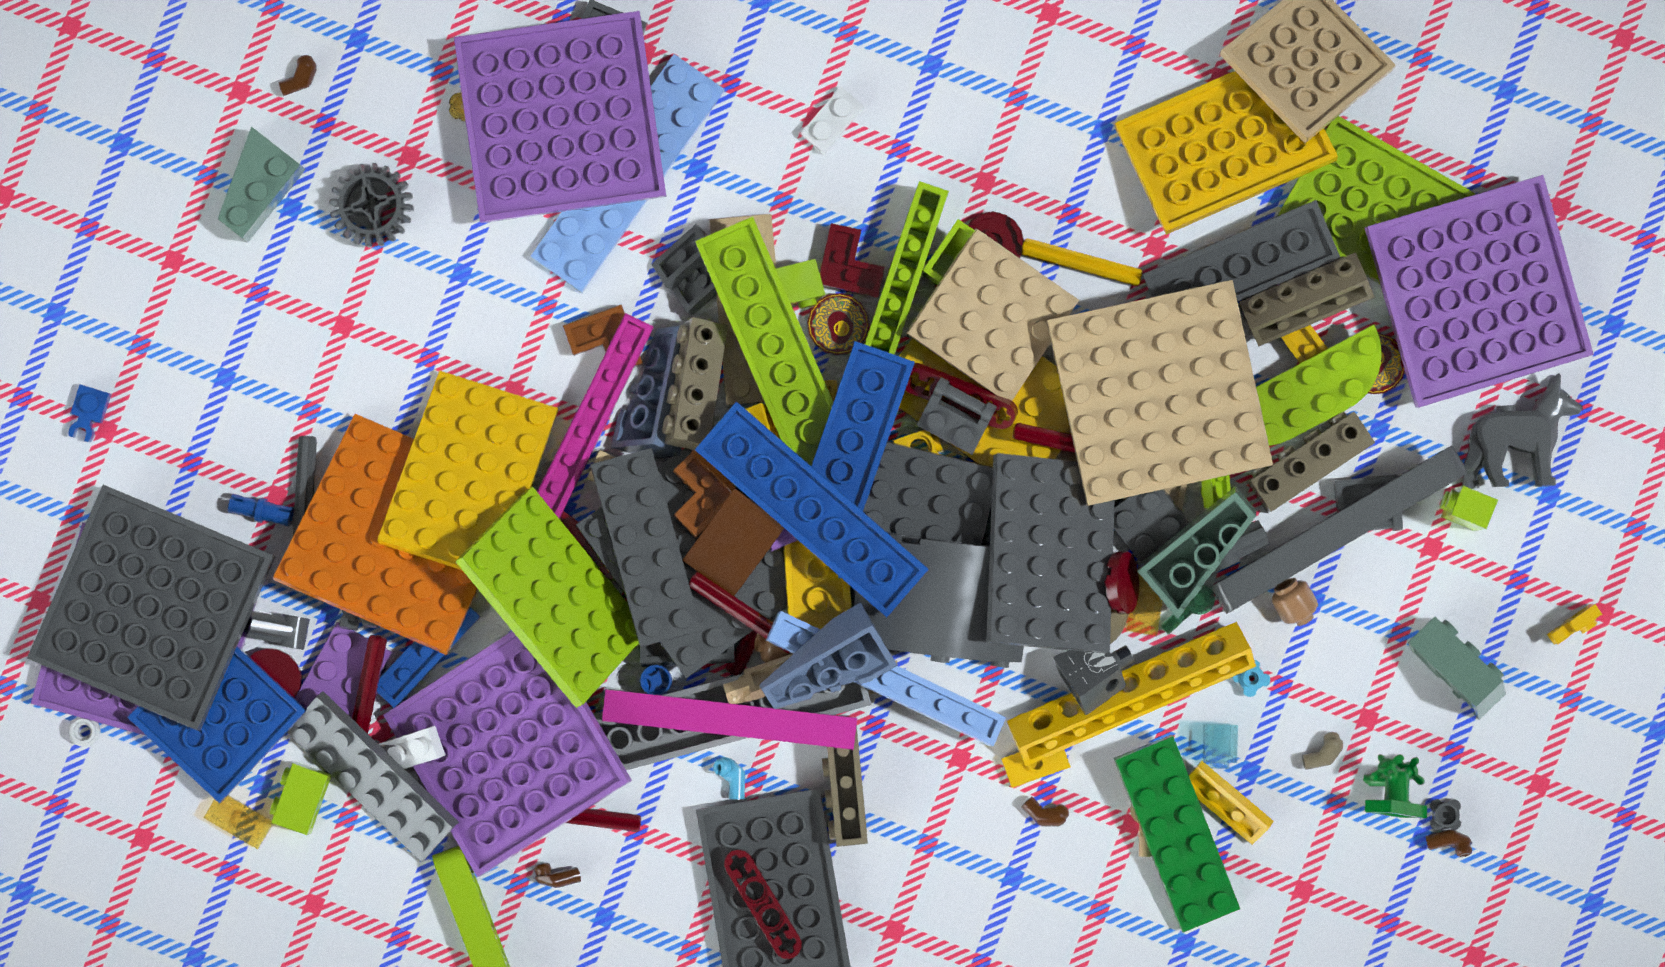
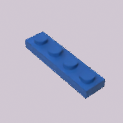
[377,607,481,708]

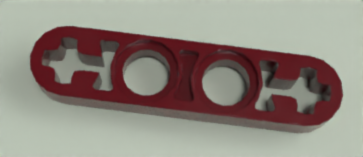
[905,363,1018,429]
[724,849,802,959]

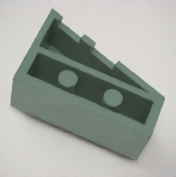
[218,126,306,242]
[1408,617,1506,720]

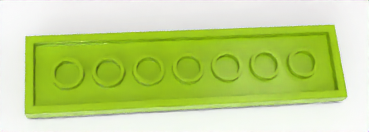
[695,216,834,466]

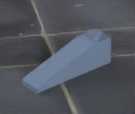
[611,326,682,458]
[759,602,897,709]

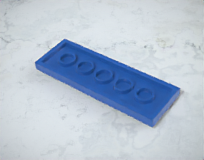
[811,341,915,511]

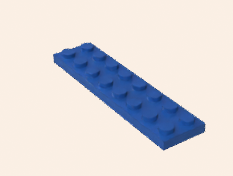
[695,402,929,617]

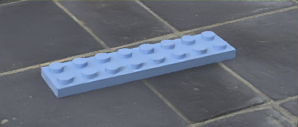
[531,54,725,293]

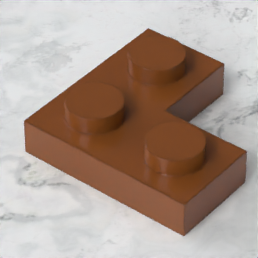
[563,305,643,367]
[673,448,736,538]

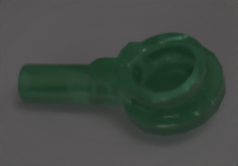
[1160,584,1215,635]

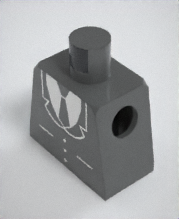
[1053,645,1135,715]

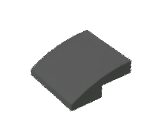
[651,224,717,315]

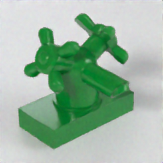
[1363,754,1427,818]

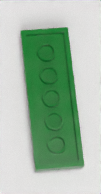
[1113,735,1240,933]

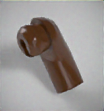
[278,55,317,96]
[1021,796,1069,827]
[1426,829,1473,857]
[534,863,581,888]

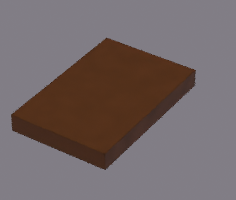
[683,486,784,596]

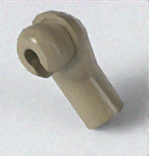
[1302,732,1343,770]

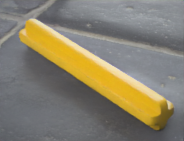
[1021,238,1142,286]

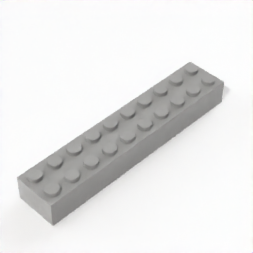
[593,673,871,770]

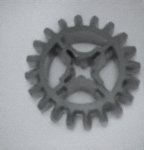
[329,163,414,248]

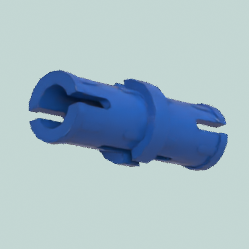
[228,494,294,527]

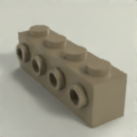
[1240,252,1375,347]
[662,317,728,450]
[1247,412,1375,513]
[822,717,868,847]

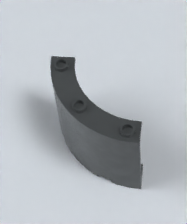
[854,532,1024,668]

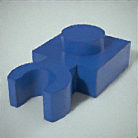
[68,384,112,443]

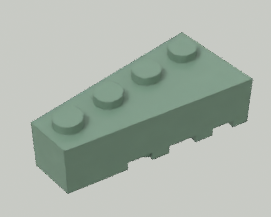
[1138,486,1256,619]

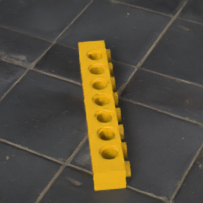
[1007,622,1256,766]

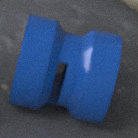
[640,665,672,695]

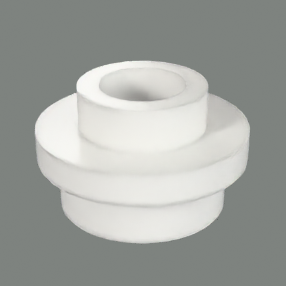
[68,717,101,747]

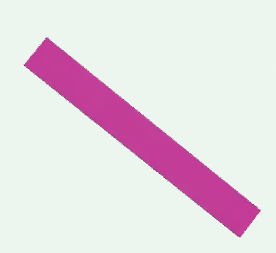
[537,313,654,519]
[602,689,857,750]

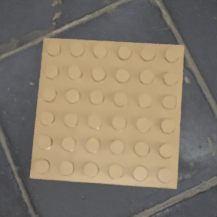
[1047,280,1273,506]

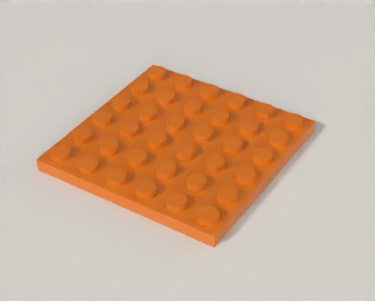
[273,414,478,655]

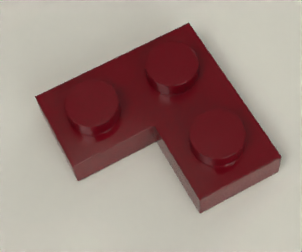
[820,223,885,298]

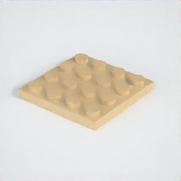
[1220,0,1396,143]
[906,229,1079,401]

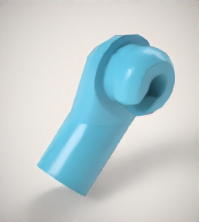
[713,757,745,800]

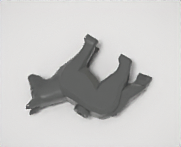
[1462,373,1583,489]

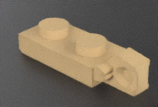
[723,654,793,704]

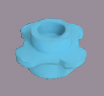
[1233,660,1270,697]

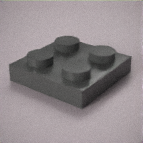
[1114,489,1190,563]

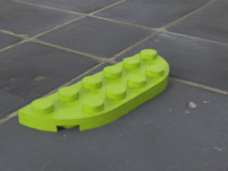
[1256,324,1381,446]

